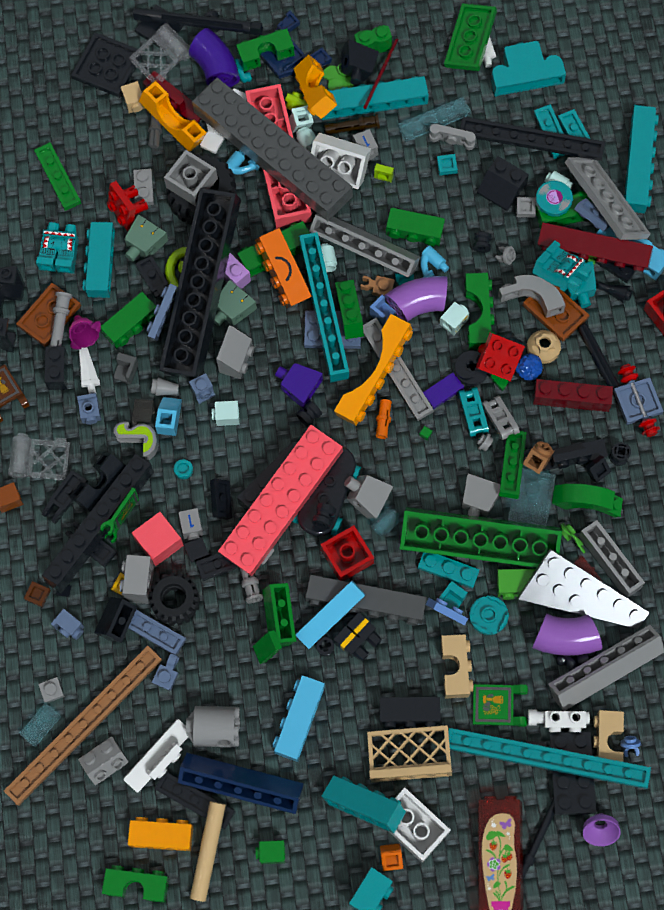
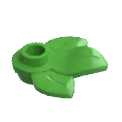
[322,63,354,90]
[560,523,585,554]

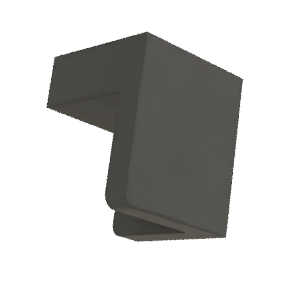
[114,353,139,384]

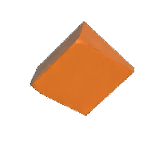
[380,844,403,871]

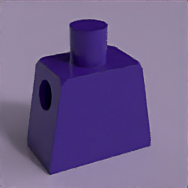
[275,363,323,409]

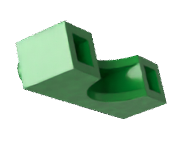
[465,273,495,350]

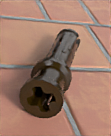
[324,113,380,135]

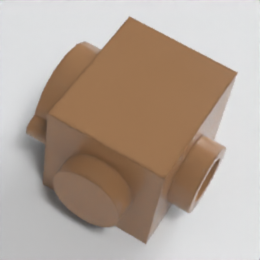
[523,441,555,474]

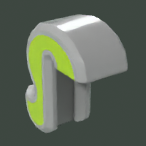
[114,421,158,461]

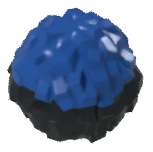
[514,354,544,383]

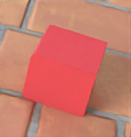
[132,512,184,566]

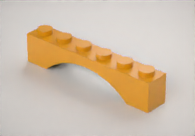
[334,314,413,426]

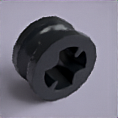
[316,637,334,656]

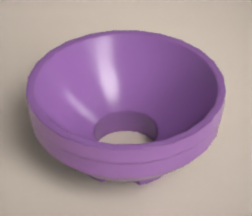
[583,814,621,846]

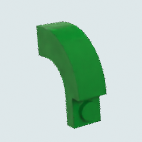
[552,484,623,518]

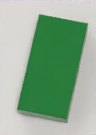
[253,630,282,664]

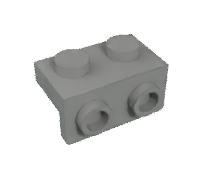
[78,736,128,785]

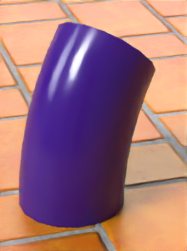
[189,28,240,87]

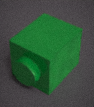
[256,840,285,864]

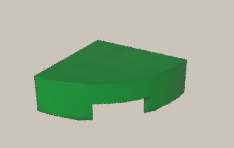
[490,374,508,392]

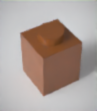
[0,482,24,513]

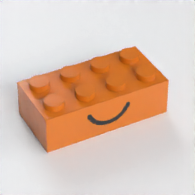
[254,228,312,308]

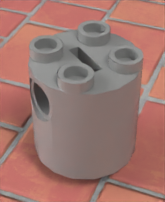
[186,706,240,747]

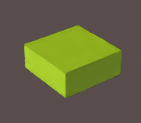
[374,163,394,182]

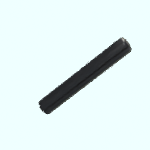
[578,323,619,390]

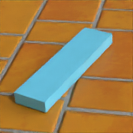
[295,580,366,649]

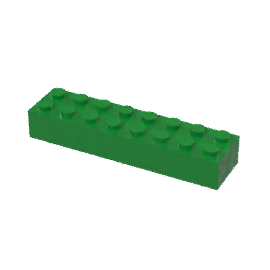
[400,507,562,568]

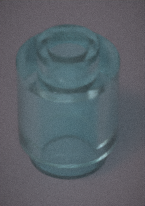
[371,508,400,537]

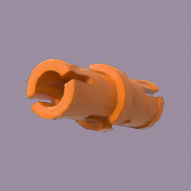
[375,399,392,439]

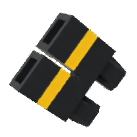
[333,612,382,662]

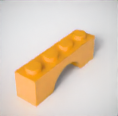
[293,54,337,119]
[139,81,207,152]

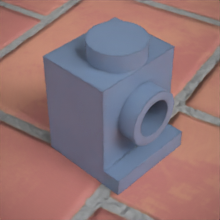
[189,373,216,404]
[77,393,101,425]
[51,609,84,640]

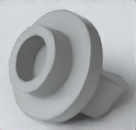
[495,246,516,265]

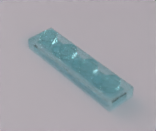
[398,97,471,142]

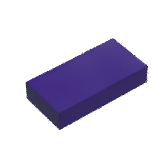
[423,373,464,410]

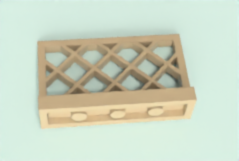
[367,725,452,782]

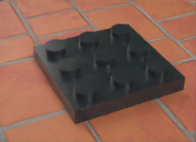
[71,32,143,98]

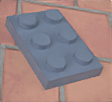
[146,284,178,341]
[304,310,361,349]

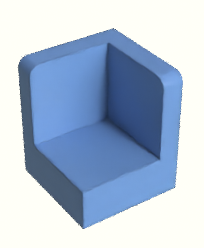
[370,295,396,326]

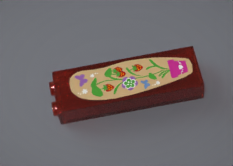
[479,796,523,910]

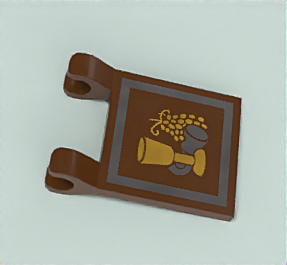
[0,365,30,423]

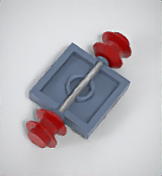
[613,364,664,437]

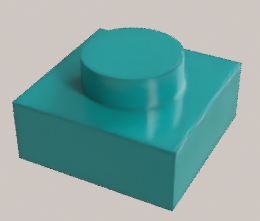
[437,154,458,176]

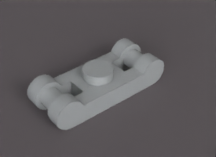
[429,124,476,150]
[482,395,520,440]

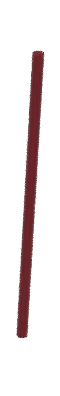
[363,38,398,109]

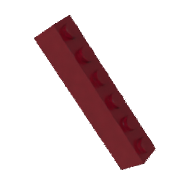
[538,223,654,272]

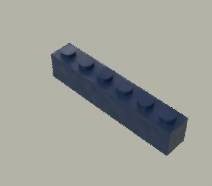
[178,753,304,814]

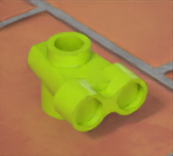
[285,91,308,110]

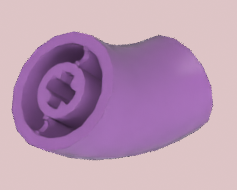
[385,276,447,322]
[532,614,602,656]

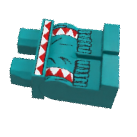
[36,222,79,274]
[532,240,592,292]

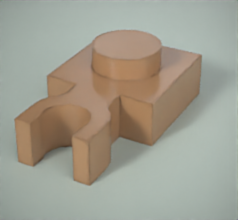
[360,276,395,297]

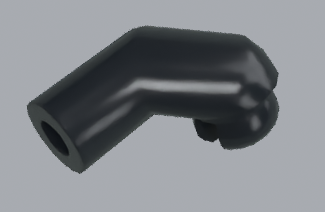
[556,655,578,671]

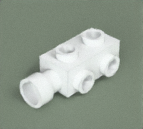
[528,709,590,732]

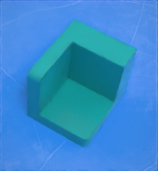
[439,581,468,609]

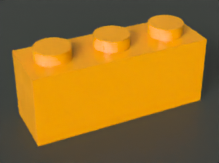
[128,817,193,851]

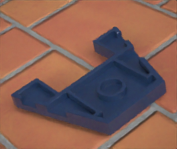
[260,10,332,79]

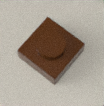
[23,581,51,608]

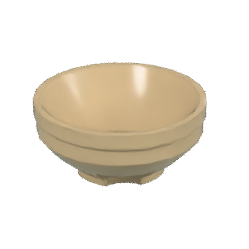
[526,330,561,364]

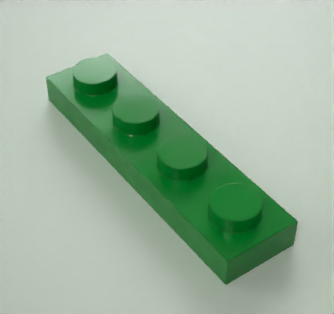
[34,142,82,211]
[499,431,527,499]

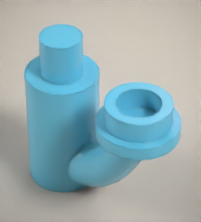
[226,150,260,175]
[420,245,449,277]

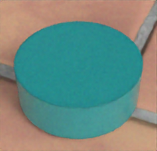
[174,459,193,479]

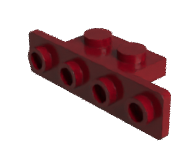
[143,71,201,123]

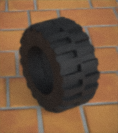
[166,153,237,225]

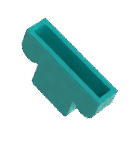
[491,41,566,96]

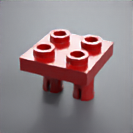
[107,181,148,231]
[476,332,525,381]

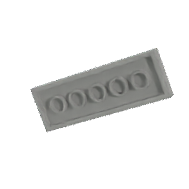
[565,157,650,240]

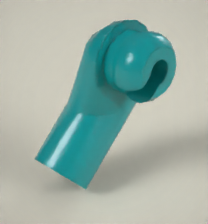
[235,59,252,83]

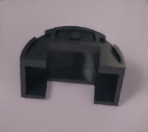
[0,266,25,353]

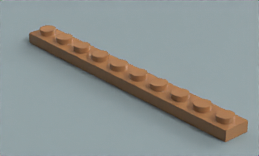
[4,646,162,806]

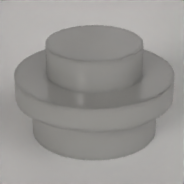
[477,433,494,451]

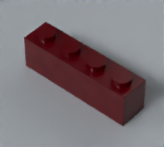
[533,379,613,412]

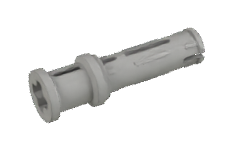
[49,292,72,347]
[240,569,263,604]

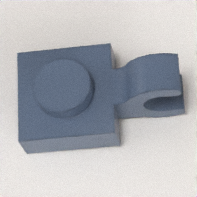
[152,654,179,691]

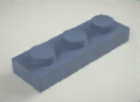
[128,610,186,656]

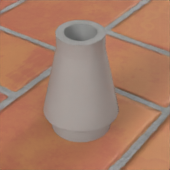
[151,377,179,396]

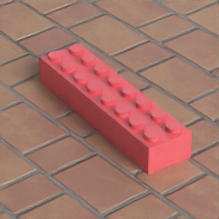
[245,84,312,229]
[218,425,343,577]

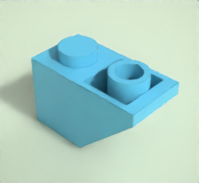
[155,397,182,436]

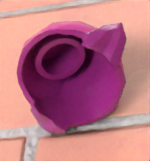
[69,315,101,350]

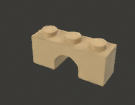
[441,635,473,699]
[593,710,624,762]

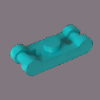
[458,387,489,437]

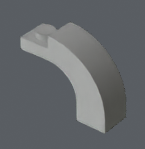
[498,275,566,318]

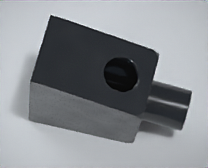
[341,39,379,85]

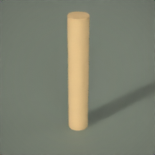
[190,801,226,902]

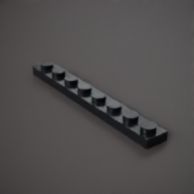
[460,117,606,161]

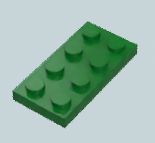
[444,4,497,71]

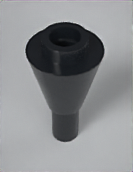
[597,282,633,303]

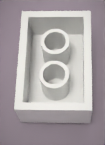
[311,132,371,189]
[388,788,451,863]

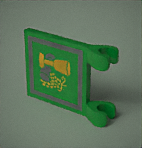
[100,487,139,543]
[473,684,528,727]

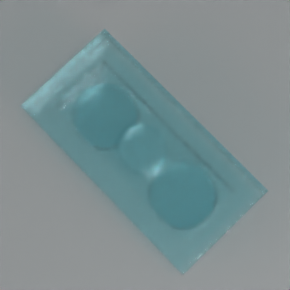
[19,703,62,747]

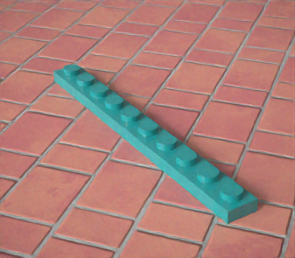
[445,728,651,789]

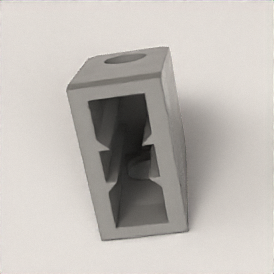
[462,473,500,517]
[344,475,393,519]

